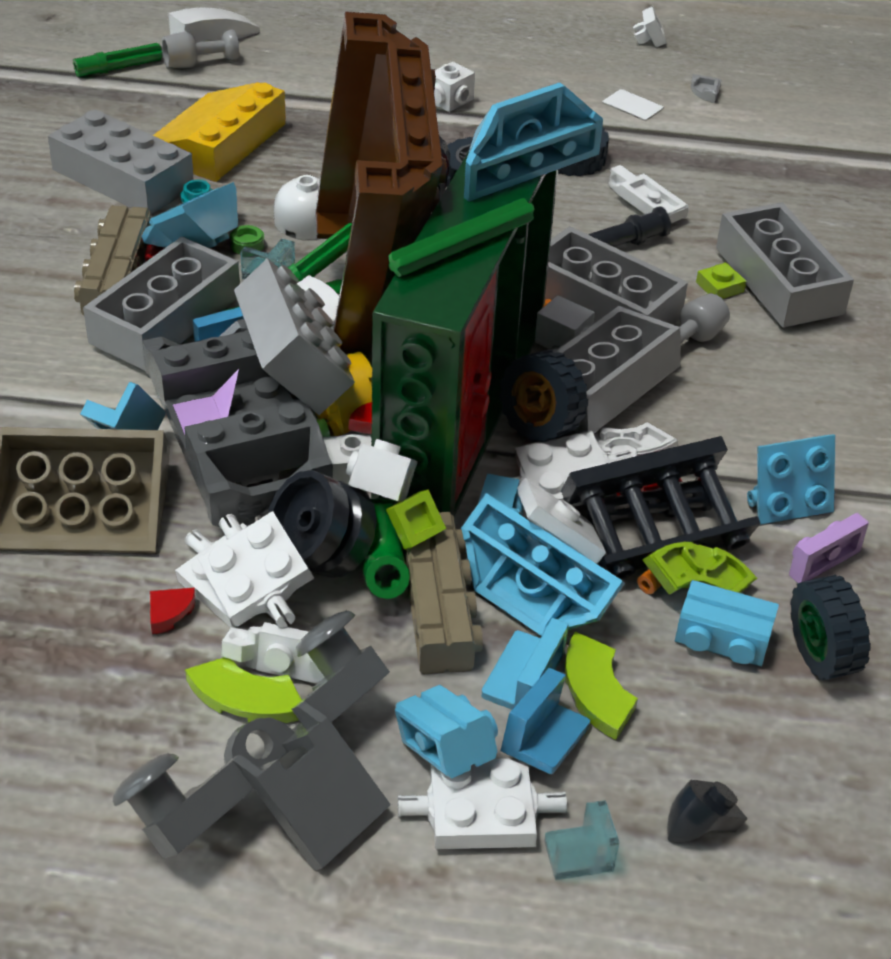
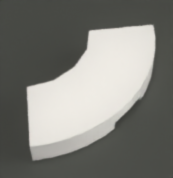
[576,422,678,457]

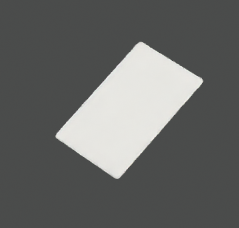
[602,89,664,120]

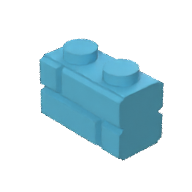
[675,580,779,667]
[395,684,498,779]

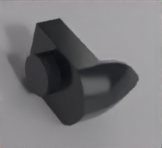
[667,779,748,842]

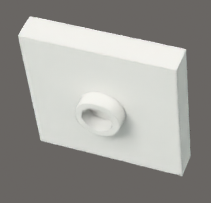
[517,477,606,564]

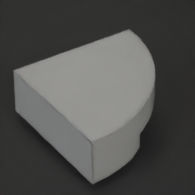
[691,74,722,103]

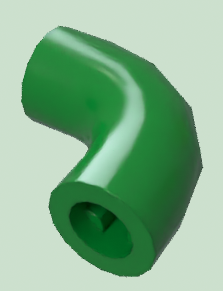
[362,499,410,599]

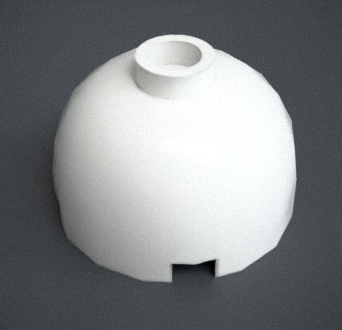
[274,175,320,240]

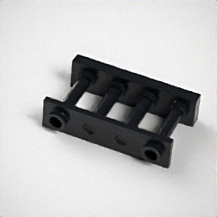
[561,436,761,579]

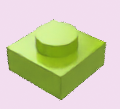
[696,262,746,299]
[386,490,446,549]

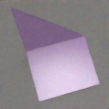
[173,369,239,434]

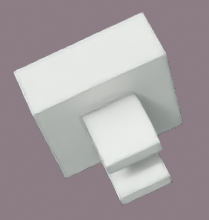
[633,6,666,48]

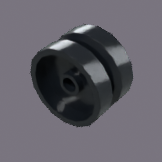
[268,470,377,577]

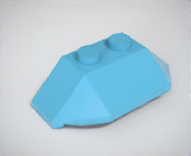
[464,82,603,202]
[141,182,238,249]
[461,493,625,636]

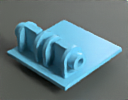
[747,434,835,525]

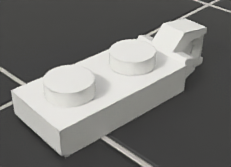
[608,165,689,223]
[221,622,325,683]

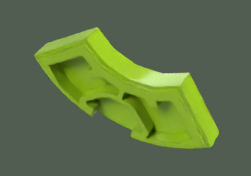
[643,542,758,595]
[565,632,638,740]
[185,657,302,723]

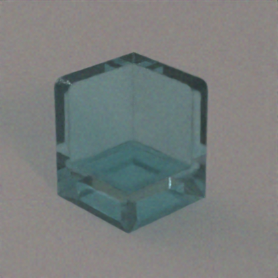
[240,238,295,280]
[544,800,620,880]

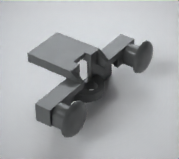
[113,610,391,870]

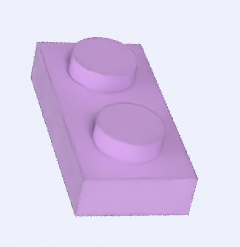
[789,513,869,583]

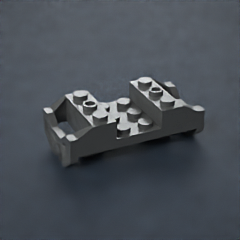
[142,319,333,528]

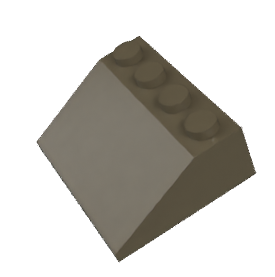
[0,427,170,554]

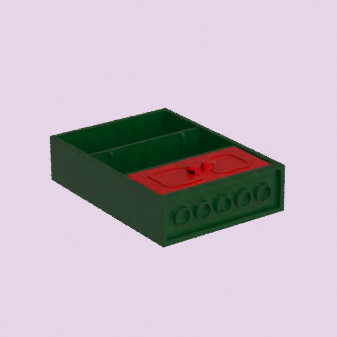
[370,152,558,517]

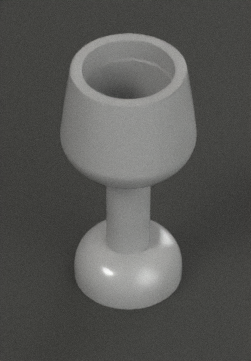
[162,30,239,68]
[679,293,730,344]

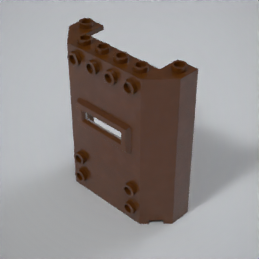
[315,12,447,367]

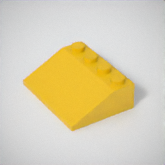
[153,82,286,182]

